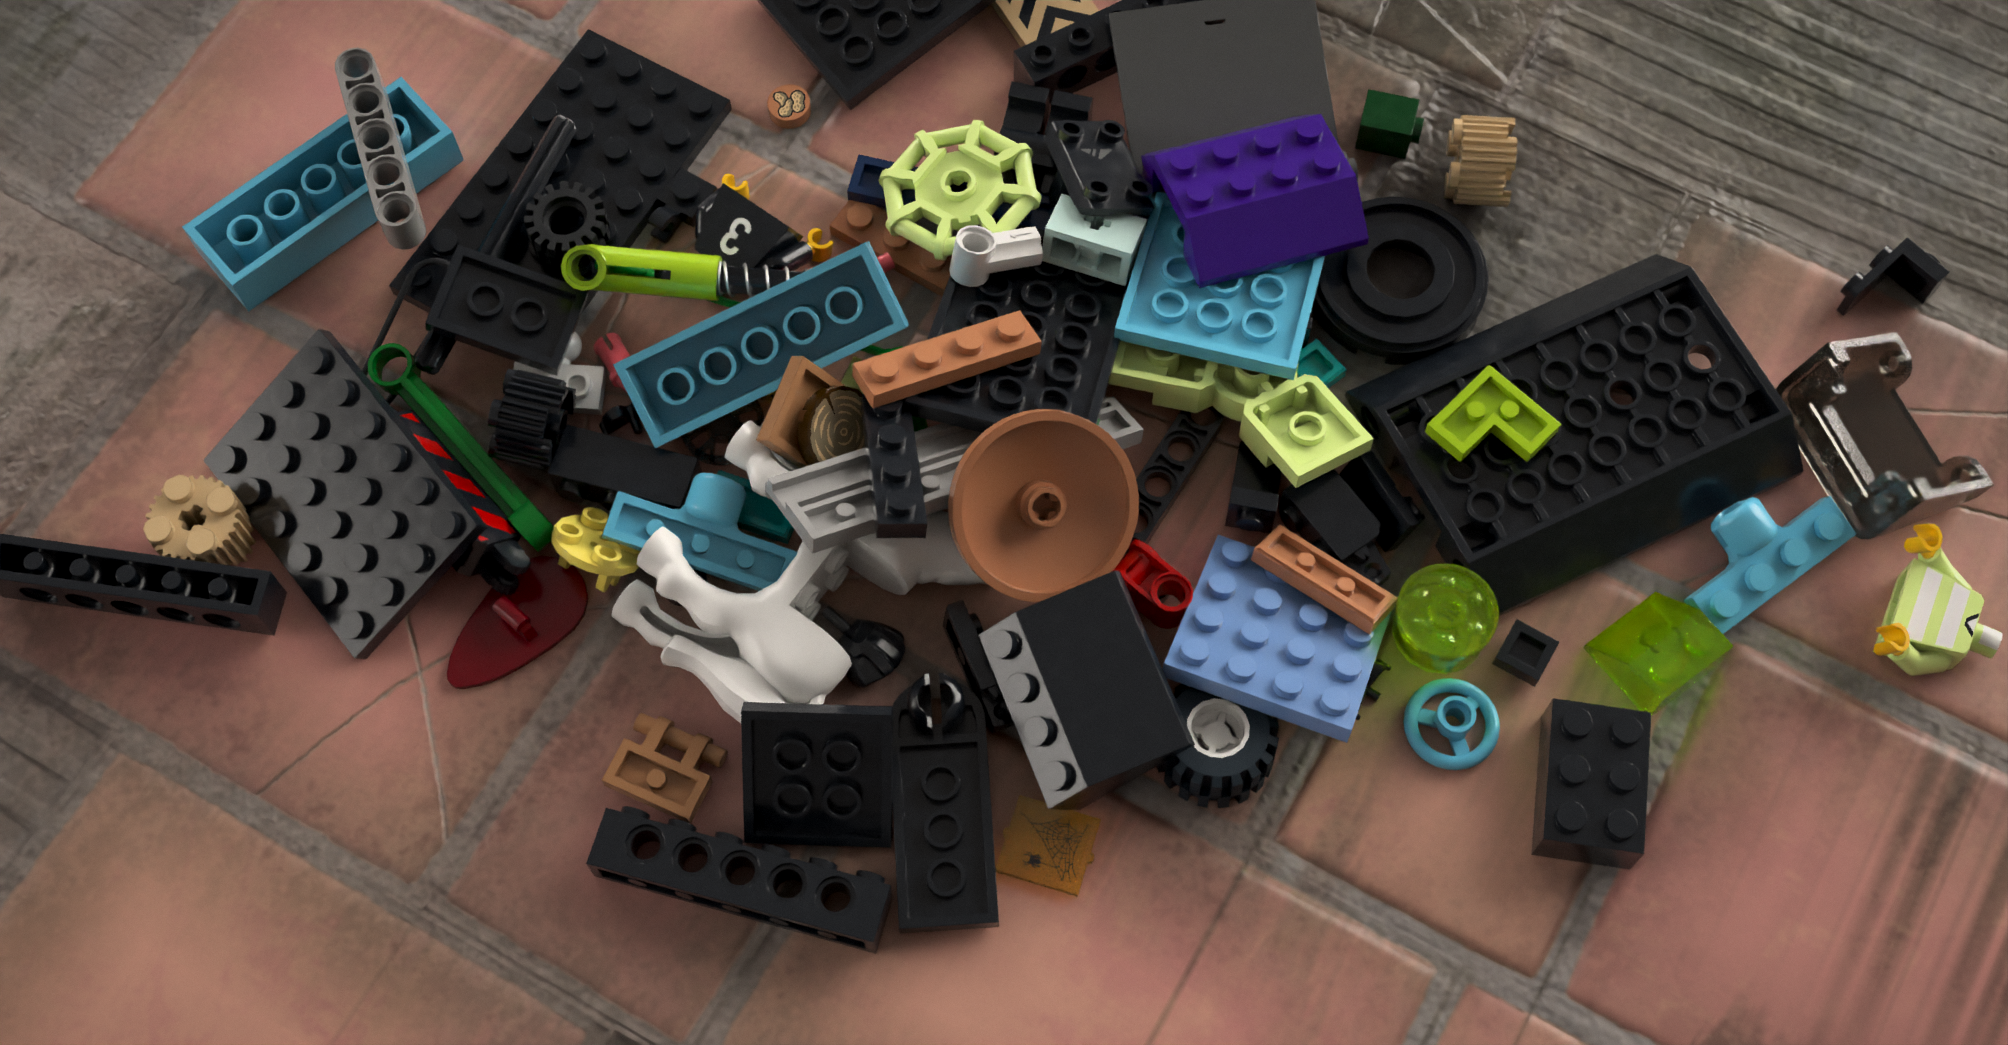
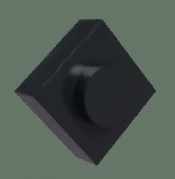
[1492,619,1559,687]

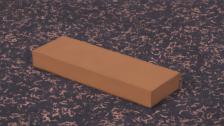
[1251,524,1398,635]

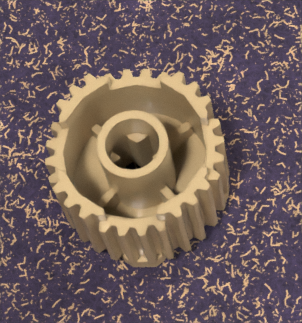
[1444,115,1517,207]
[143,475,256,566]

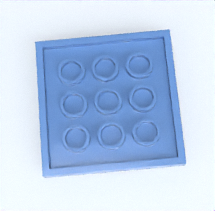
[1162,535,1391,743]

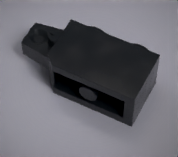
[1279,469,1391,586]

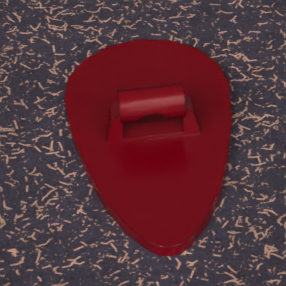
[447,556,589,690]

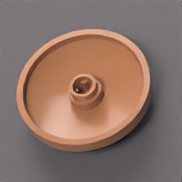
[948,409,1139,602]

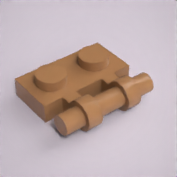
[602,712,728,824]

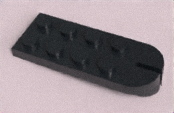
[893,673,999,934]

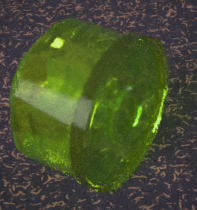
[1392,564,1499,674]

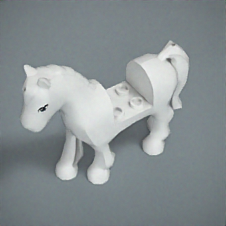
[611,419,987,723]

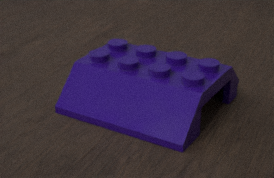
[1141,114,1369,288]

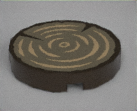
[797,386,865,466]

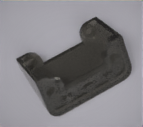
[1776,332,1994,540]

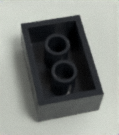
[1531,698,1651,870]

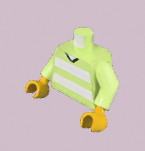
[1873,523,2002,676]

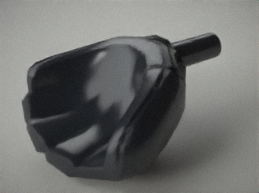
[821,605,906,688]

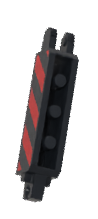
[392,407,531,596]

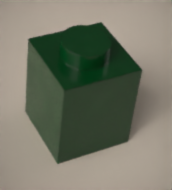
[1355,89,1424,159]

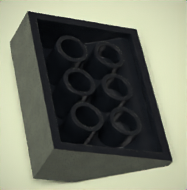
[978,570,1195,810]

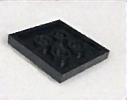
[741,702,893,848]

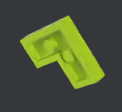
[1425,365,1561,462]

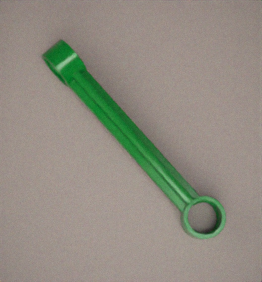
[368,343,554,552]

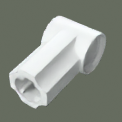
[949,225,1043,287]

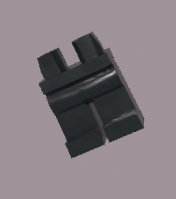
[994,81,1093,196]

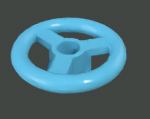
[1403,678,1500,770]

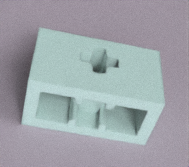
[1042,194,1147,286]

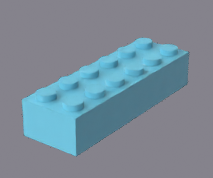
[182,77,464,311]
[613,241,909,448]

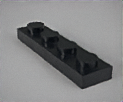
[861,394,928,538]

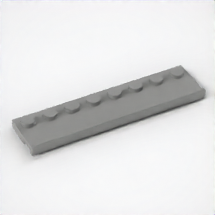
[765,396,1144,554]

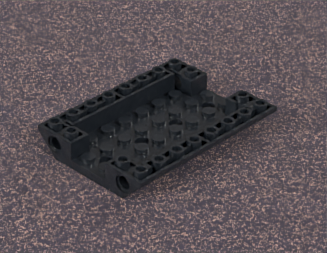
[1345,254,1804,624]

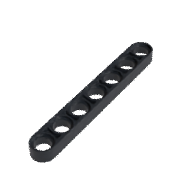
[1123,406,1224,557]

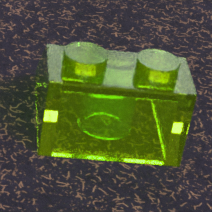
[1583,592,1733,717]

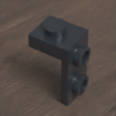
[1837,237,1950,316]
[1225,441,1281,534]

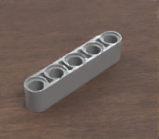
[335,48,426,250]

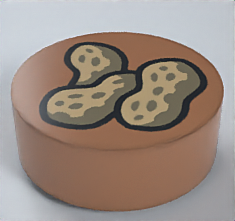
[767,84,811,129]

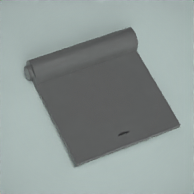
[1108,0,1358,218]

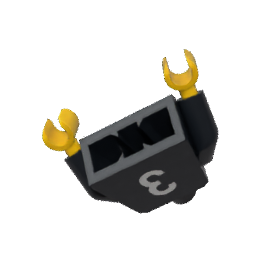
[695,174,833,296]

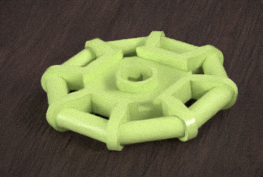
[879,120,1042,261]

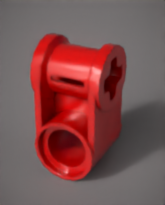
[1113,539,1193,629]

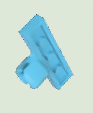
[602,473,797,591]
[1684,496,1856,639]

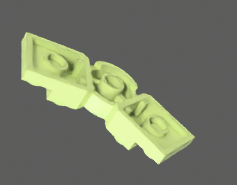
[1109,341,1374,488]

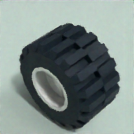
[1156,683,1279,808]

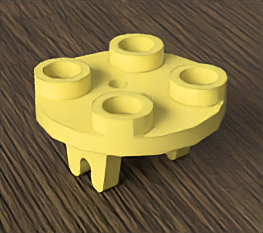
[551,507,640,592]

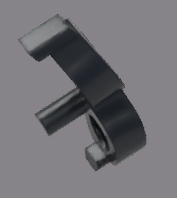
[599,402,643,435]

